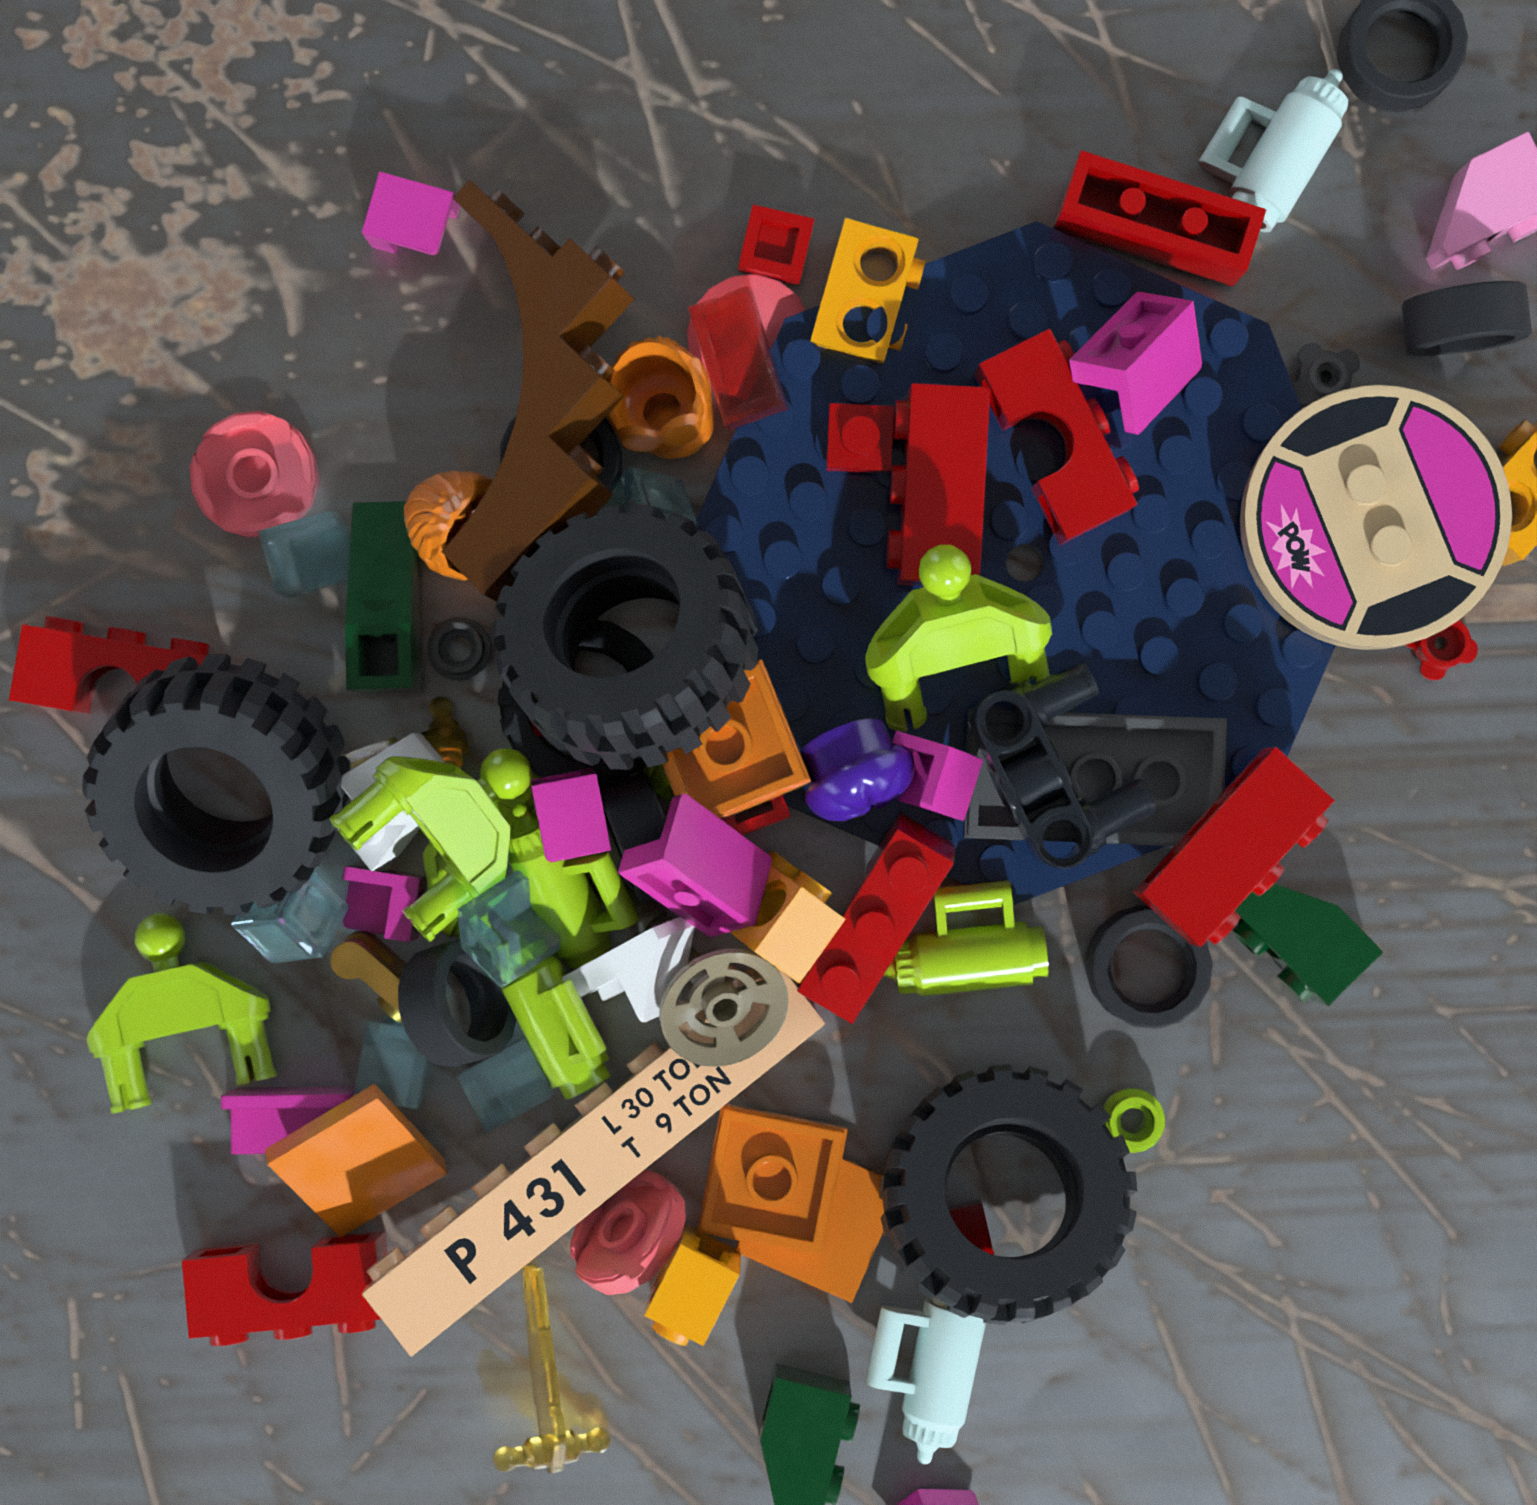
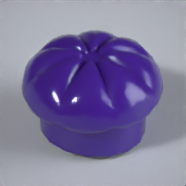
[801,718,915,821]

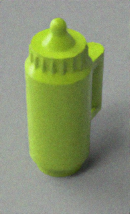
[508,803,640,968]
[883,880,1048,997]
[496,930,611,1100]

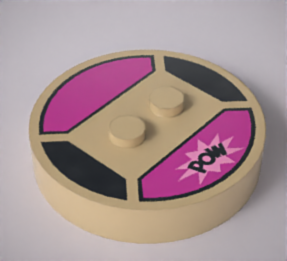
[1240,385,1512,650]

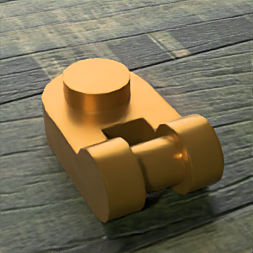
[330,931,406,1024]

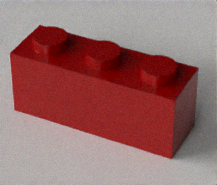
[1053,150,1267,287]
[886,383,990,586]
[1133,747,1335,947]

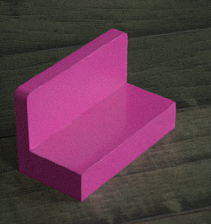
[1069,291,1202,435]
[618,793,772,937]
[221,1086,362,1154]

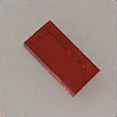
[688,286,788,430]

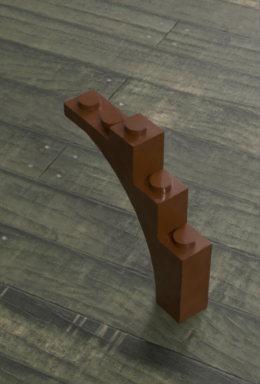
[441,179,635,602]

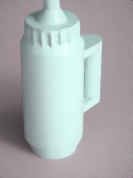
[1198,69,1348,232]
[865,1297,986,1465]

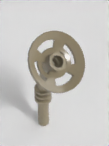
[586,872,789,1067]

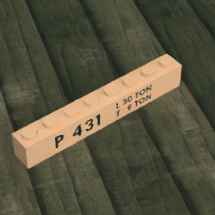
[362,966,826,1357]

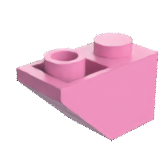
[1426,131,1537,270]

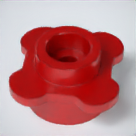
[1405,619,1478,681]

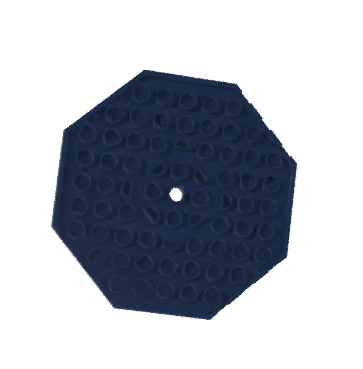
[695,221,1336,906]

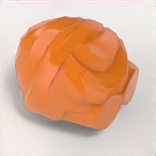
[607,335,714,459]
[404,470,492,581]

